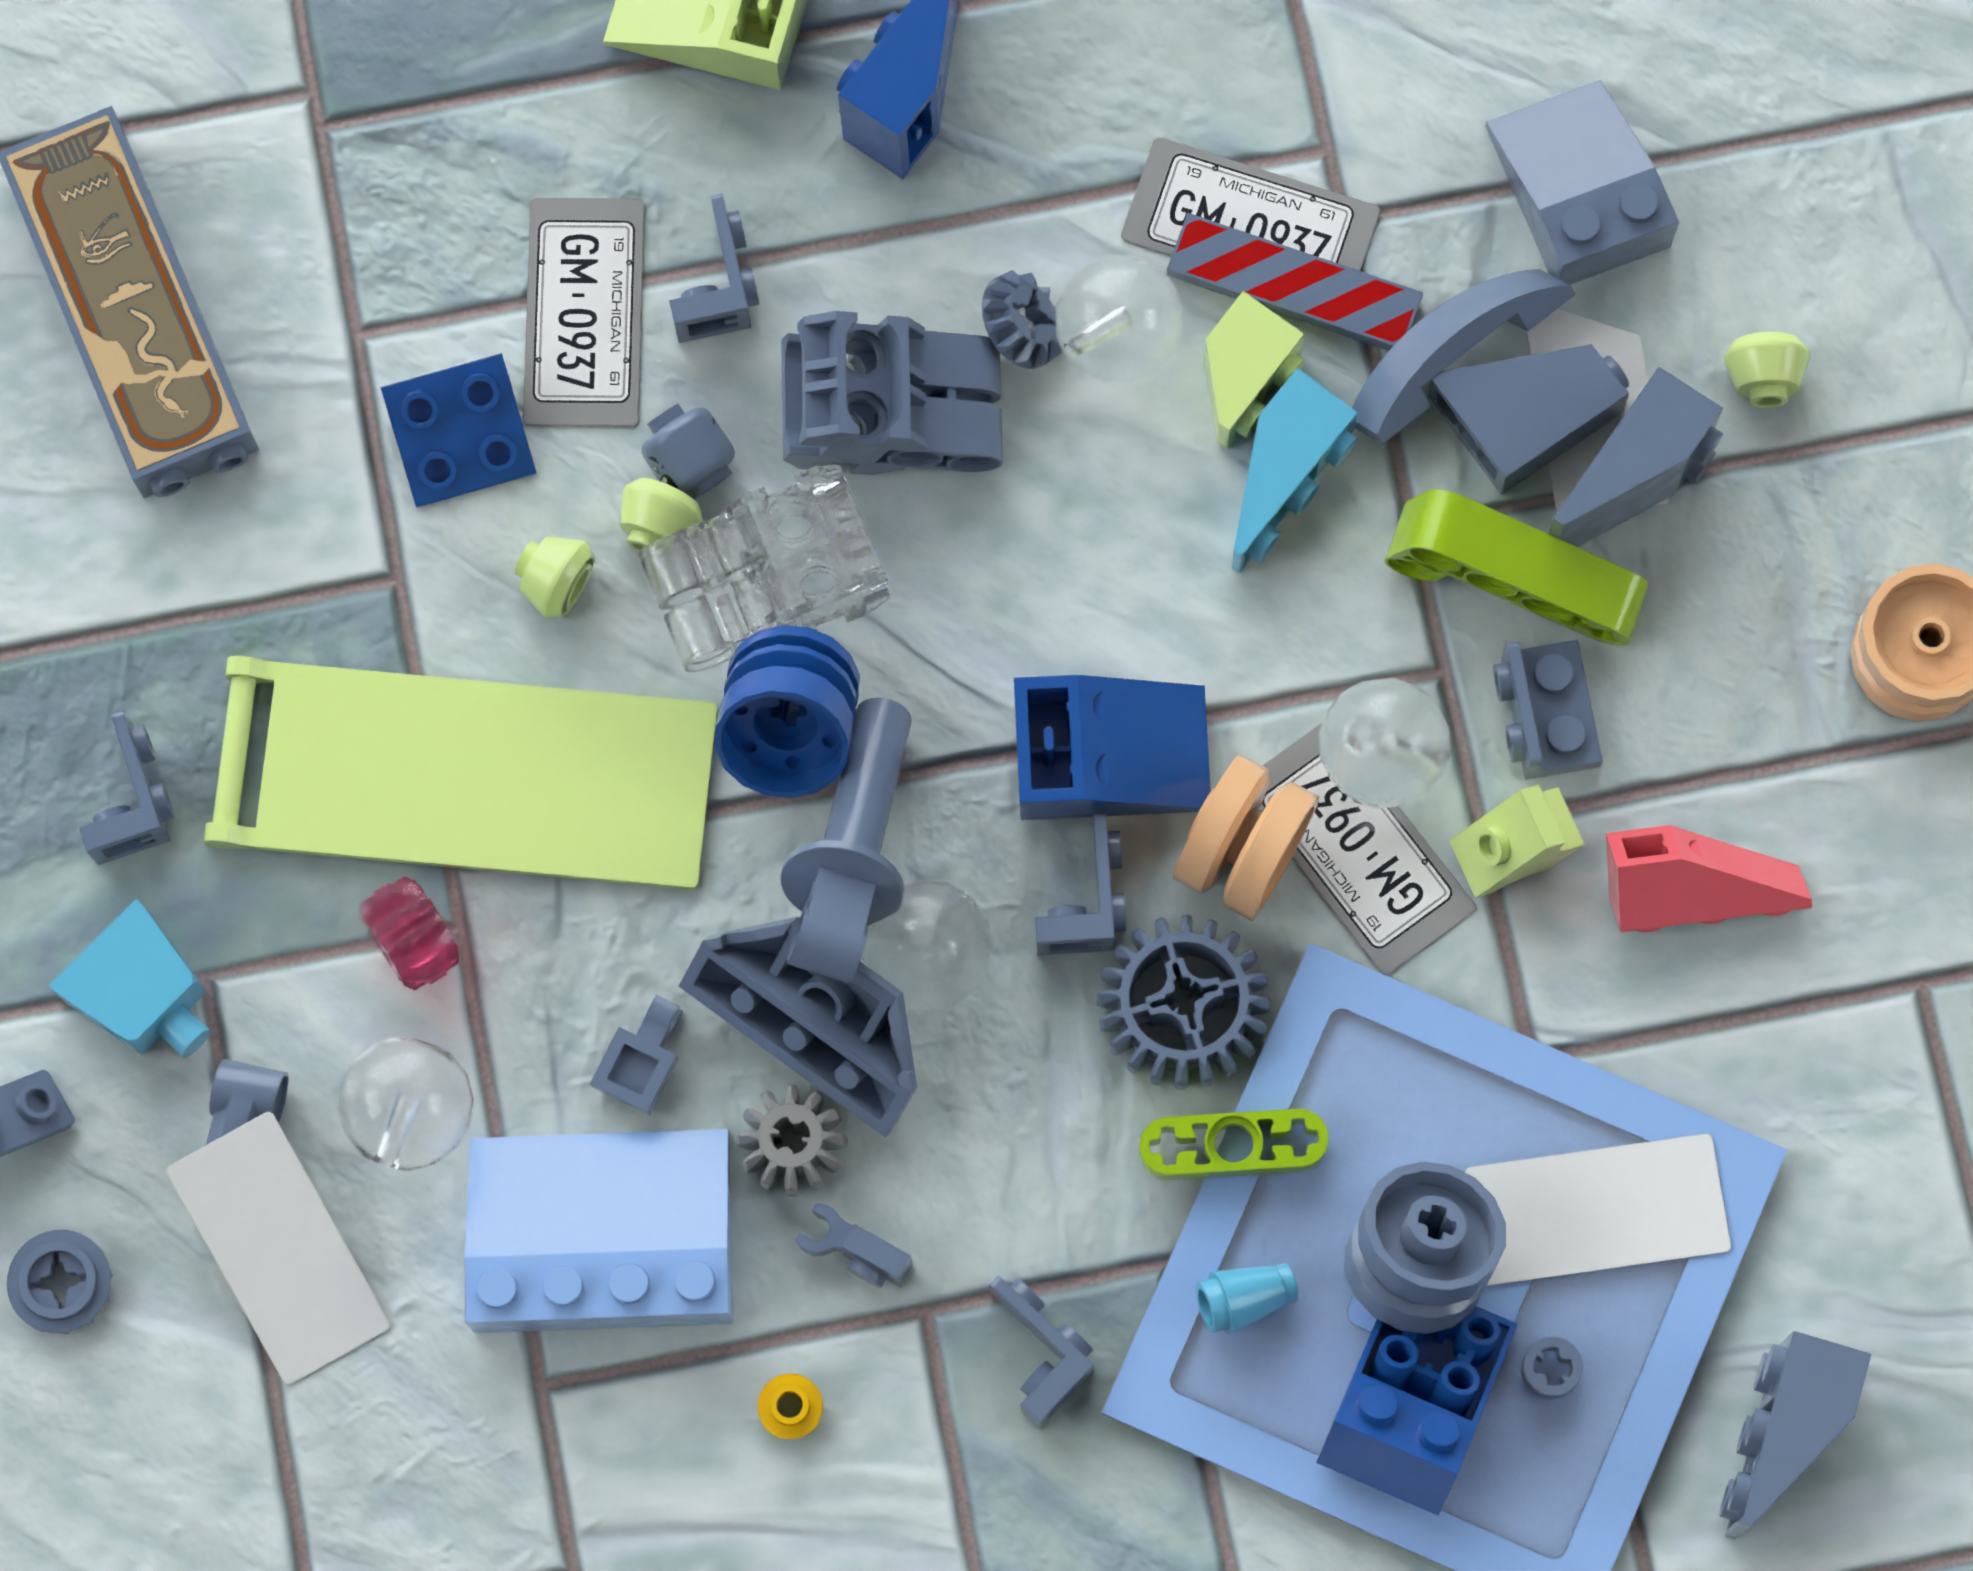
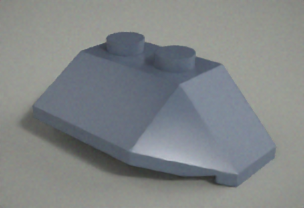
[678,917,917,1138]

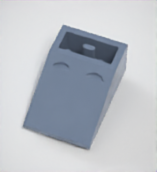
[1719,1331,1872,1539]

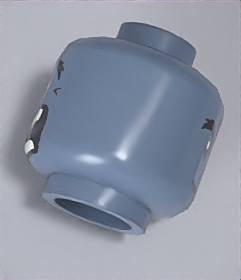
[641,404,735,500]

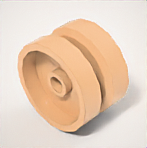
[1850,563,1973,722]
[1173,754,1320,921]

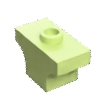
[1449,785,1585,898]

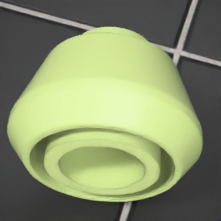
[1724,332,1810,408]
[620,478,703,558]
[514,536,595,619]

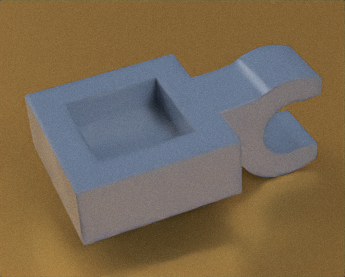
[590,994,683,1116]
[795,1203,913,1288]

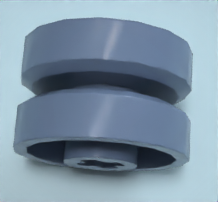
[1344,1161,1506,1334]

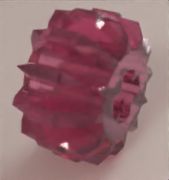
[360,876,459,990]

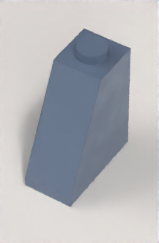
[1428,344,1629,495]

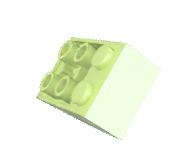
[603,0,808,90]

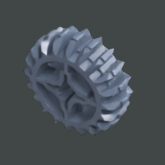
[1097,915,1271,1090]

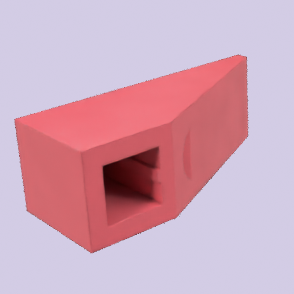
[1606,825,1812,932]

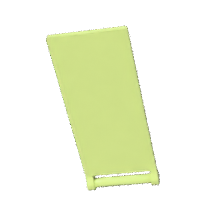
[203,656,717,890]

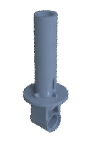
[780,698,912,984]

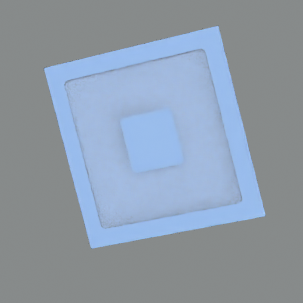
[1101,943,1788,1571]

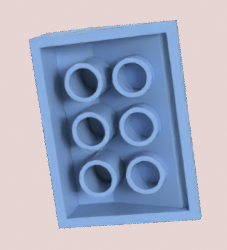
[464,1129,734,1333]

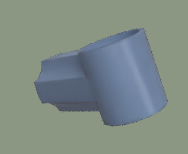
[205,1059,289,1146]

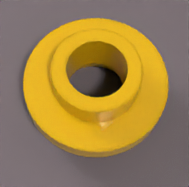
[757,1373,823,1440]

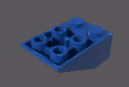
[836,0,959,180]
[1014,675,1211,820]
[1316,1306,1518,1516]

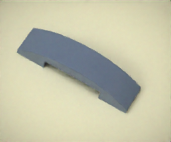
[1352,269,1576,444]

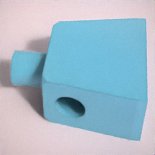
[48,899,211,1058]

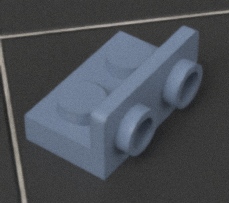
[1493,640,1603,780]

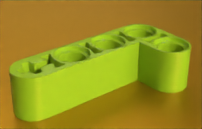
[1384,489,1649,646]

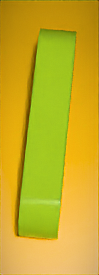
[1139,1109,1329,1180]

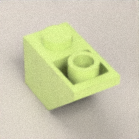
[1204,291,1305,449]

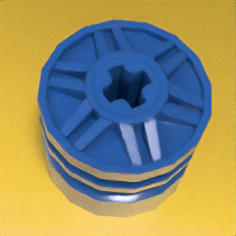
[715,625,860,798]

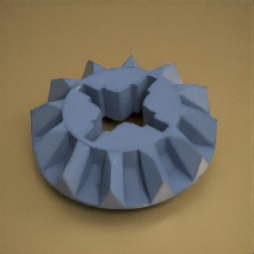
[982,270,1067,369]
[7,1230,113,1335]

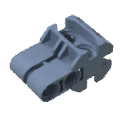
[781,311,1003,475]

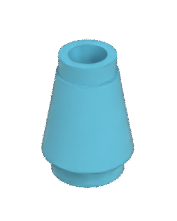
[1196,1263,1298,1335]

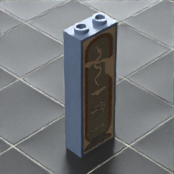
[0,106,259,498]

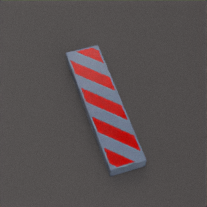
[1166,213,1423,351]

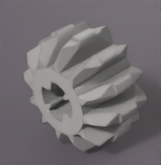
[736,1085,848,1197]

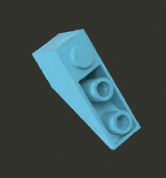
[1232,368,1358,573]

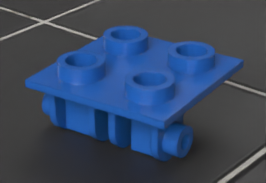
[380,353,537,508]

